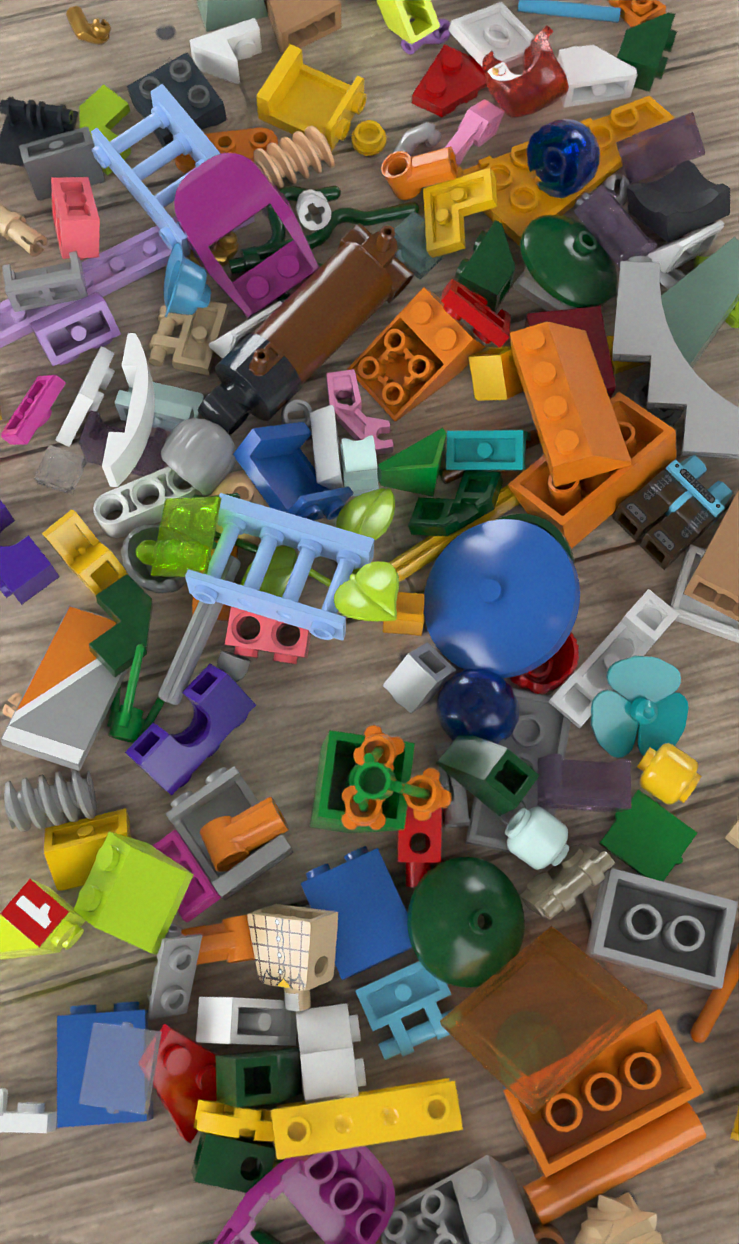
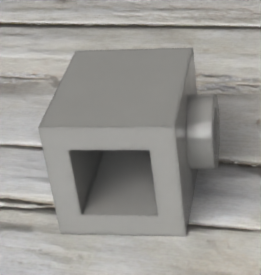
[383,642,456,714]

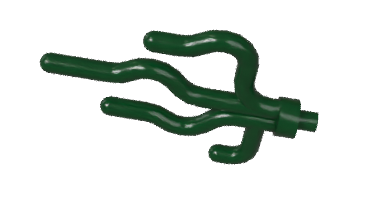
[228,186,419,303]

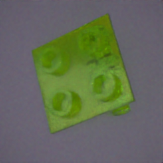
[136,497,222,577]

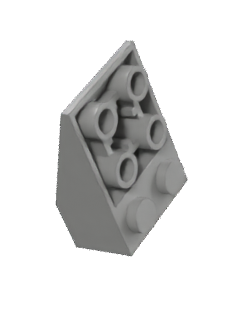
[381,1155,537,1244]

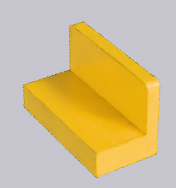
[44,808,131,891]

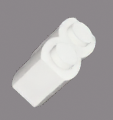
[296,1003,367,1104]

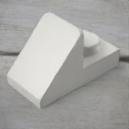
[189,18,262,84]

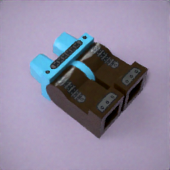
[613,455,733,570]

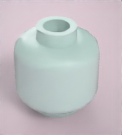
[505,806,569,870]

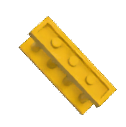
[271,1078,463,1160]

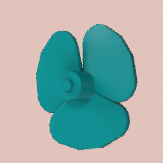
[590,655,689,758]

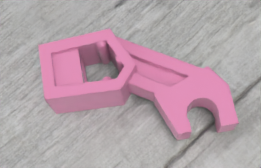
[444,99,504,168]
[326,369,394,455]

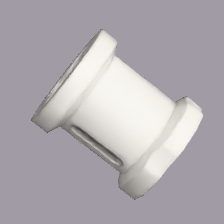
[296,189,331,231]

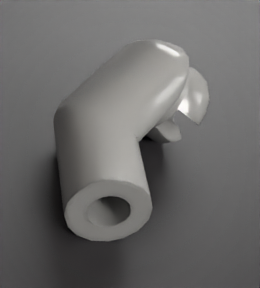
[392,122,441,156]

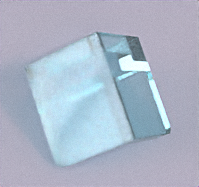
[394,211,443,280]

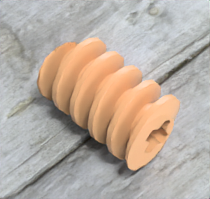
[254,126,335,189]

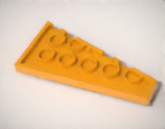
[458,95,674,246]

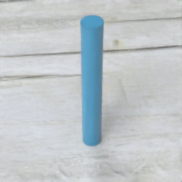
[517,0,621,23]

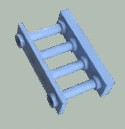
[91,84,221,257]
[185,493,374,641]

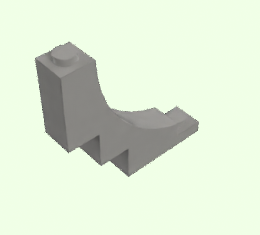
[612,256,739,460]

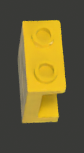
[256,44,367,151]

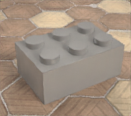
[585,868,738,990]

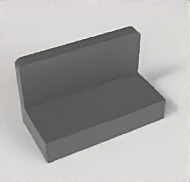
[19,126,105,200]

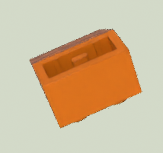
[347,287,486,422]

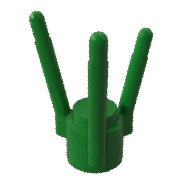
[107,644,165,743]

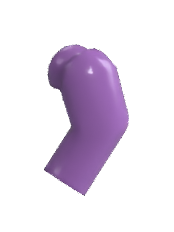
[401,19,451,55]

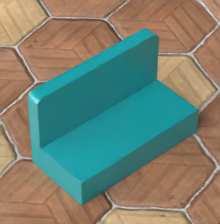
[446,430,531,470]

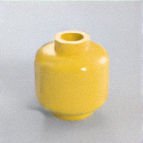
[637,743,702,805]

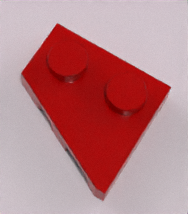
[412,44,503,118]
[441,279,511,348]
[140,1024,218,1144]

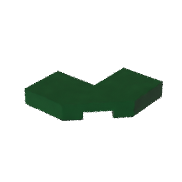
[408,471,503,537]
[89,574,153,677]

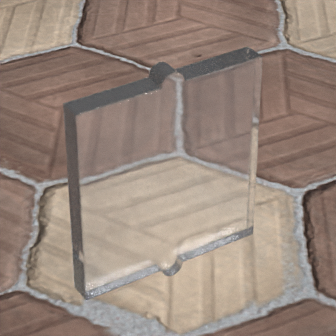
[79,1022,162,1114]

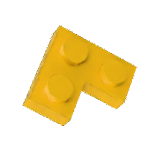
[423,168,498,258]

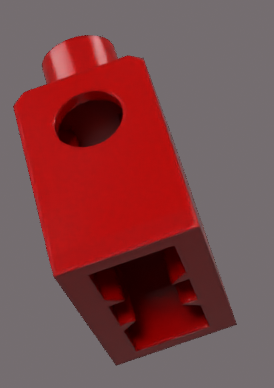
[397,804,442,887]

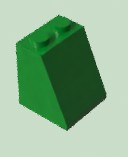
[309,730,415,833]

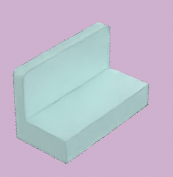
[115,382,204,432]

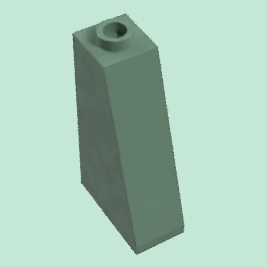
[661,236,739,369]

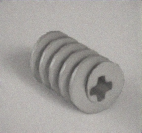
[4,769,97,832]

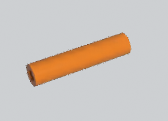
[523,1102,706,1226]

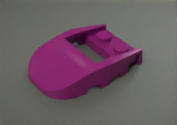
[174,153,320,319]
[213,1146,395,1244]

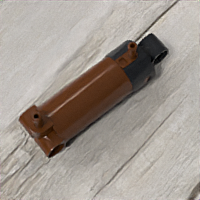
[197,223,415,436]

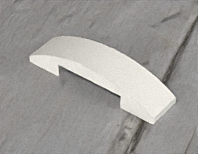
[102,333,155,487]
[549,589,679,729]

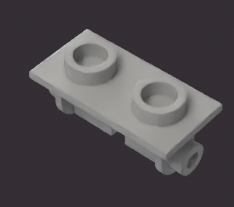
[147,924,202,1020]

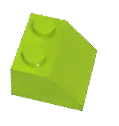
[73,831,194,954]

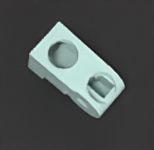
[340,435,379,497]

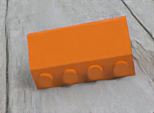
[510,321,631,487]
[508,392,677,549]
[503,1009,704,1177]

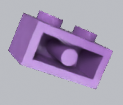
[30,292,121,366]

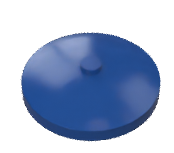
[424,519,580,678]

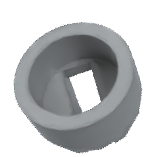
[600,174,630,207]
[281,399,313,427]
[217,650,251,682]

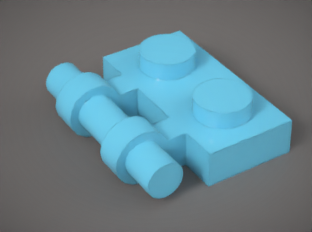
[355,961,463,1060]

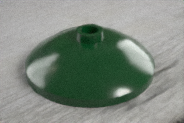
[520,215,617,308]
[407,857,525,988]

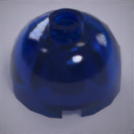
[527,119,600,198]
[436,668,520,744]

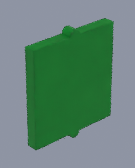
[599,789,697,882]

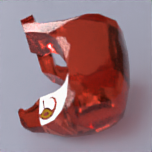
[482,25,569,118]

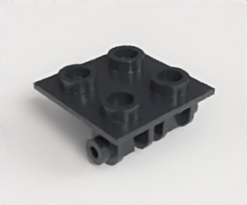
[0,96,79,167]

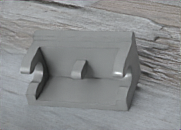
[2,251,88,312]

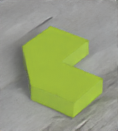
[79,84,132,176]

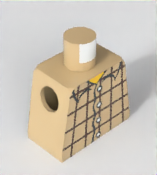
[247,904,338,1011]

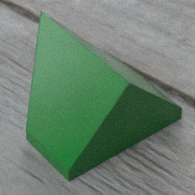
[377,428,447,497]

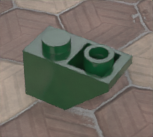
[617,12,677,92]
[455,220,516,312]
[436,731,540,817]
[216,1048,302,1107]

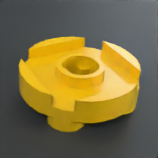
[194,1100,275,1142]

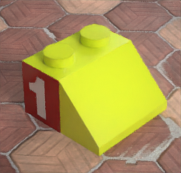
[0,879,86,960]

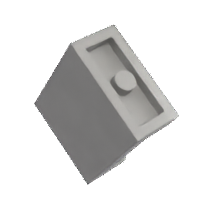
[166,766,293,901]

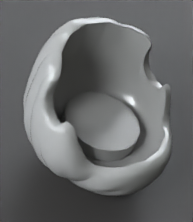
[161,418,236,496]

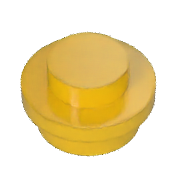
[351,120,387,156]

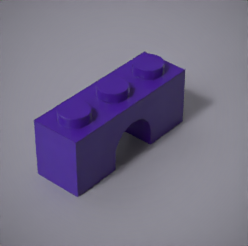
[0,500,60,605]
[125,663,256,796]

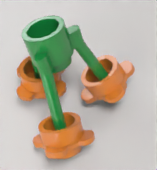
[341,725,452,830]

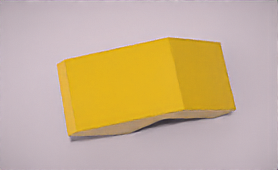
[42,509,128,596]

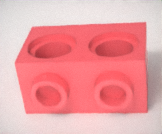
[51,177,100,260]
[225,606,311,664]

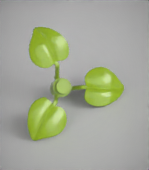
[240,488,399,621]

